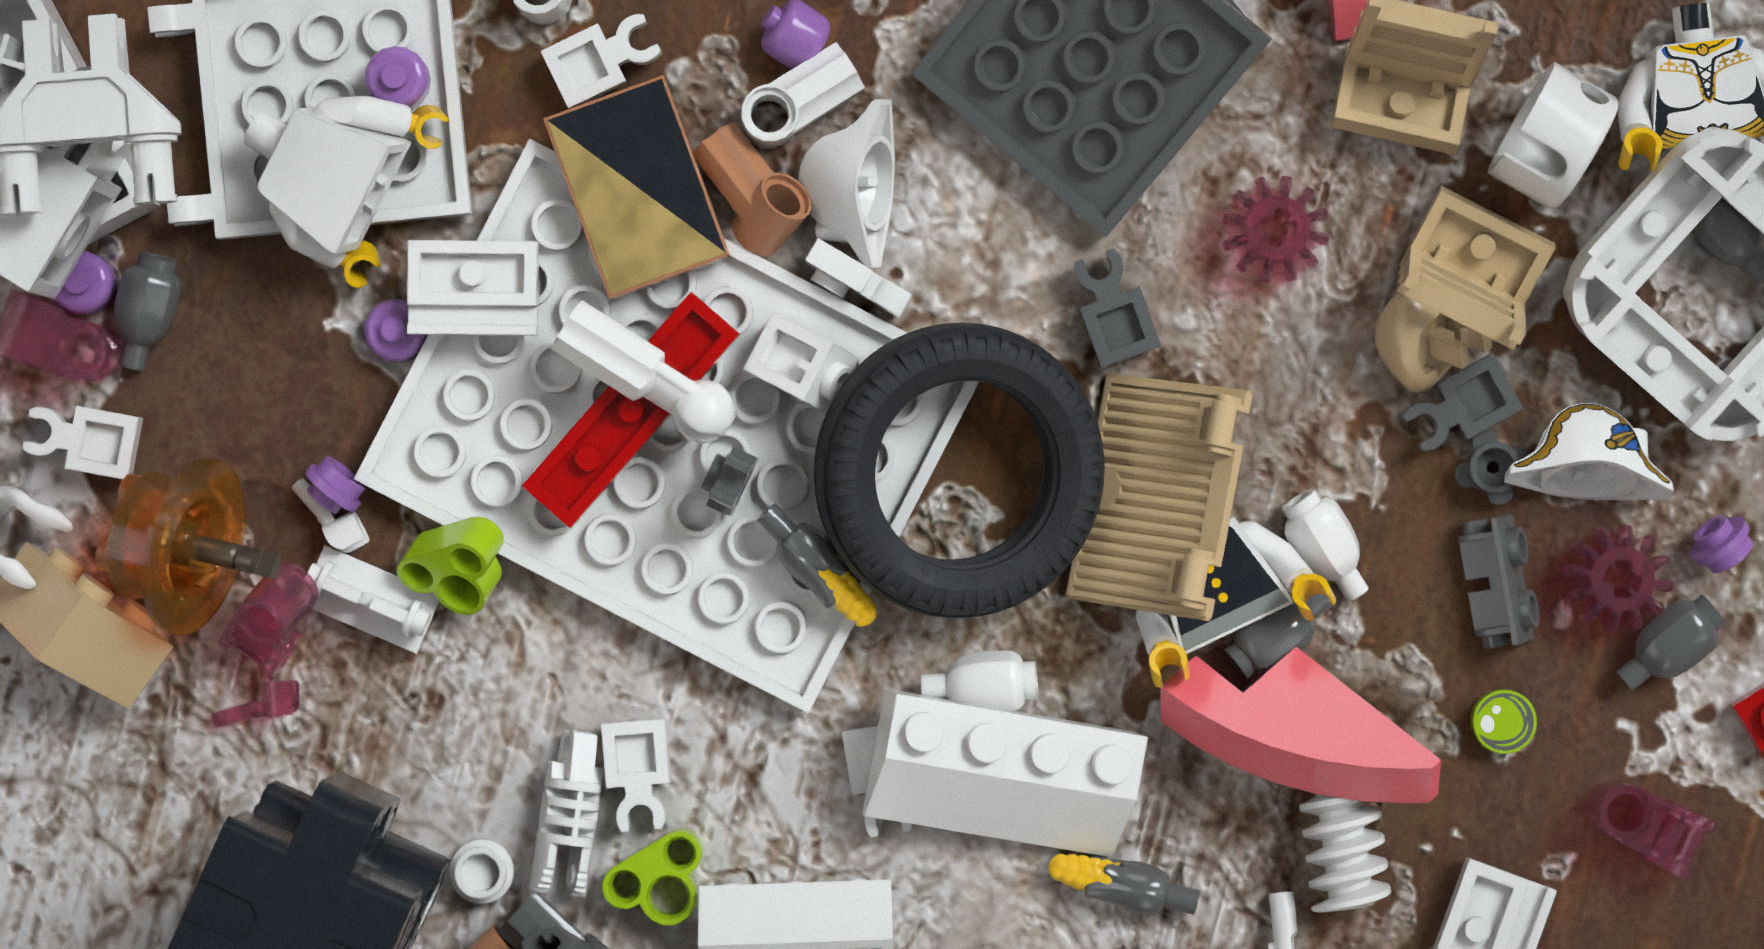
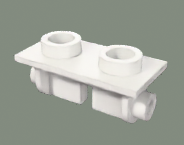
[300,545,439,654]

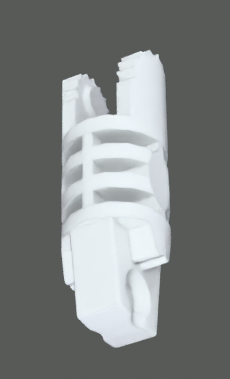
[529,730,604,897]

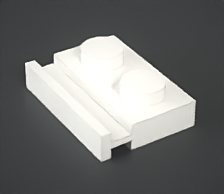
[407,240,539,336]
[1433,857,1557,949]

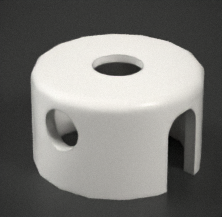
[1488,62,1618,209]

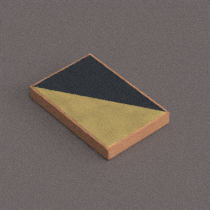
[543,75,730,301]

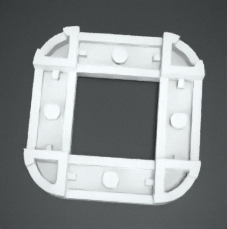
[1563,127,1764,441]

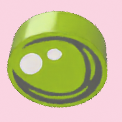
[1470,689,1537,754]

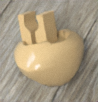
[1374,293,1492,392]

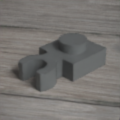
[1074,248,1161,369]
[1400,353,1524,451]
[701,446,759,516]

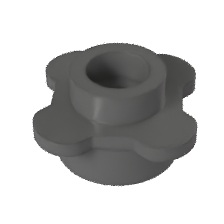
[1455,430,1529,505]

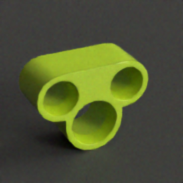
[397,516,504,615]
[602,828,703,925]

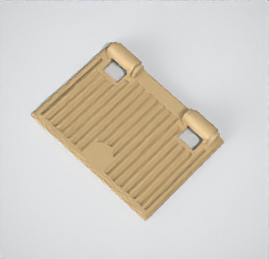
[1065,373,1253,621]

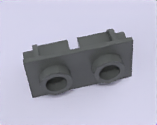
[1458,514,1540,649]

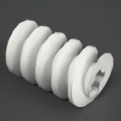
[1299,794,1391,912]

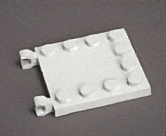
[147,0,473,240]

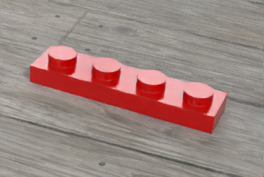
[522,292,740,528]

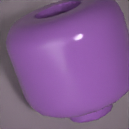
[760,0,830,70]
[364,46,431,110]
[54,251,117,315]
[364,299,428,363]

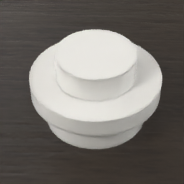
[450,839,514,904]

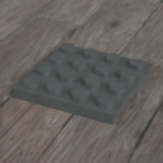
[911,0,1272,237]

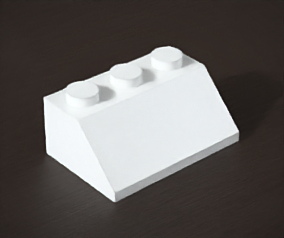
[698,879,894,949]

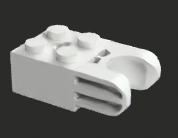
[0,66,131,299]

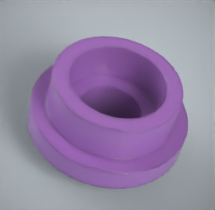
[305,456,366,514]
[1690,515,1753,573]

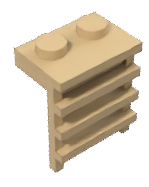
[1330,0,1499,155]
[1397,186,1556,350]

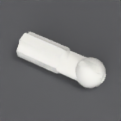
[550,300,736,443]

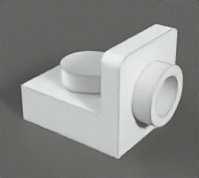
[743,313,858,413]

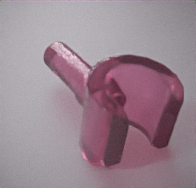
[212,680,300,728]

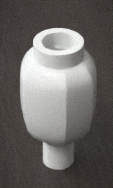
[1282,488,1369,601]
[921,650,1038,711]

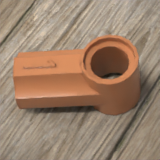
[693,122,812,256]

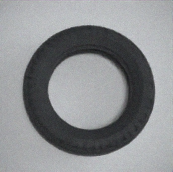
[814,322,1105,618]

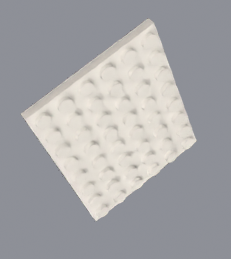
[354,138,979,713]

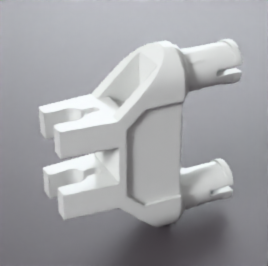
[0,14,181,216]

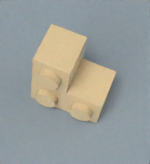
[0,542,173,709]

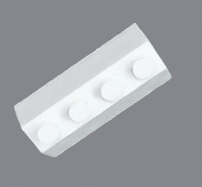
[862,689,1148,857]

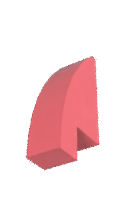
[1160,647,1441,803]

